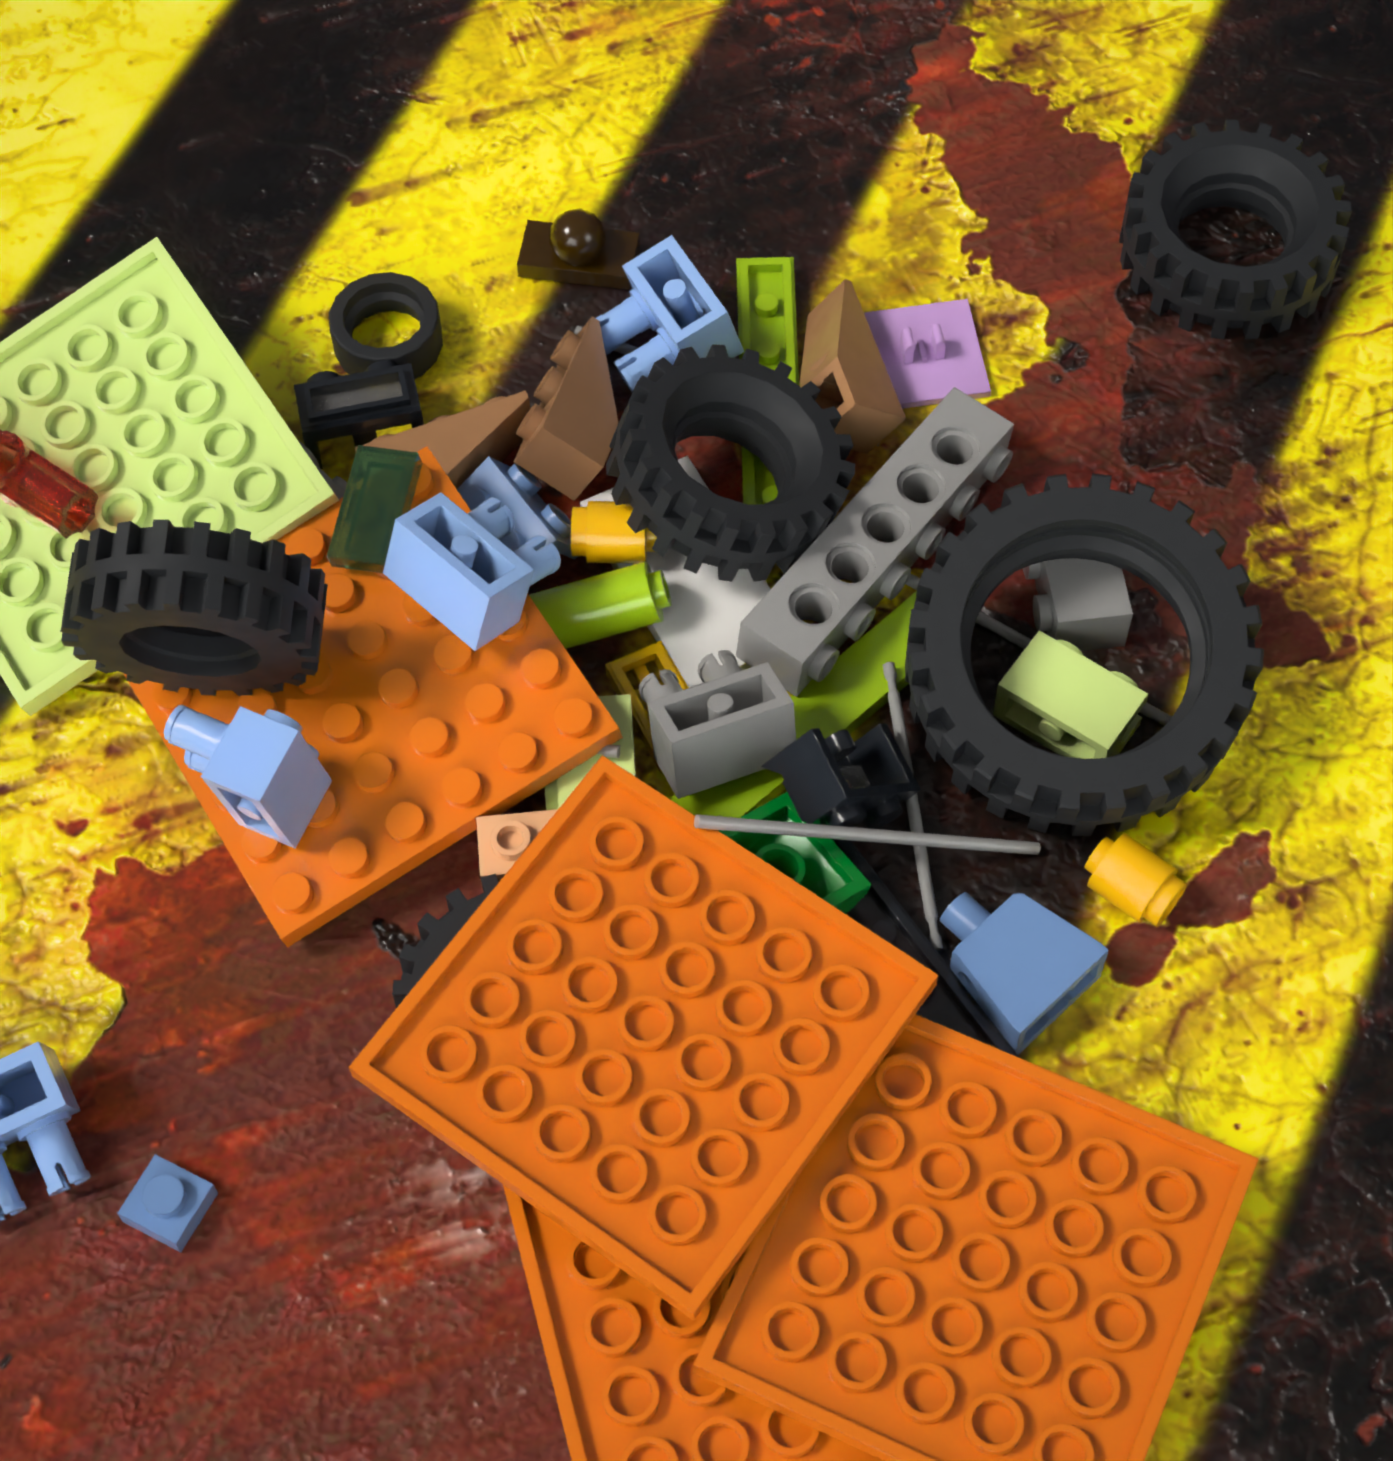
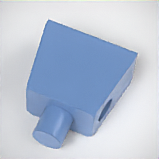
[940,892,1109,1055]

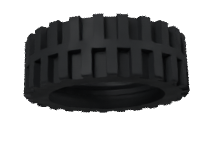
[905,473,1264,836]

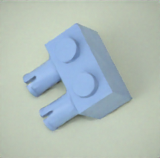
[596,235,744,392]
[383,492,561,651]
[164,705,332,849]
[0,1041,91,1222]

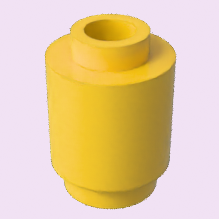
[571,501,657,564]
[1084,833,1188,927]

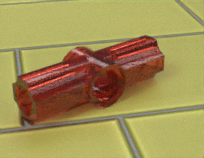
[0,430,99,539]

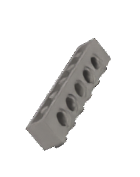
[736,387,1014,697]

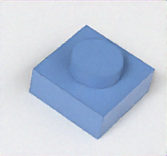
[117,1154,218,1253]

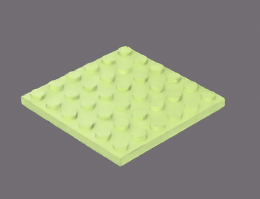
[0,237,339,716]

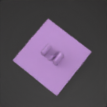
[864,299,991,409]

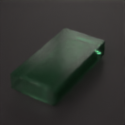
[326,445,423,573]

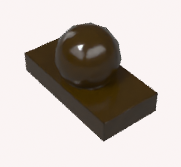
[517,208,640,290]

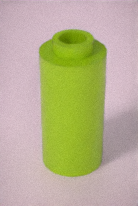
[529,561,672,649]

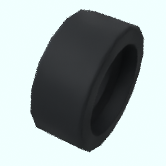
[329,272,443,379]

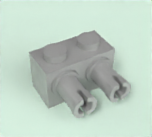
[639,650,796,799]

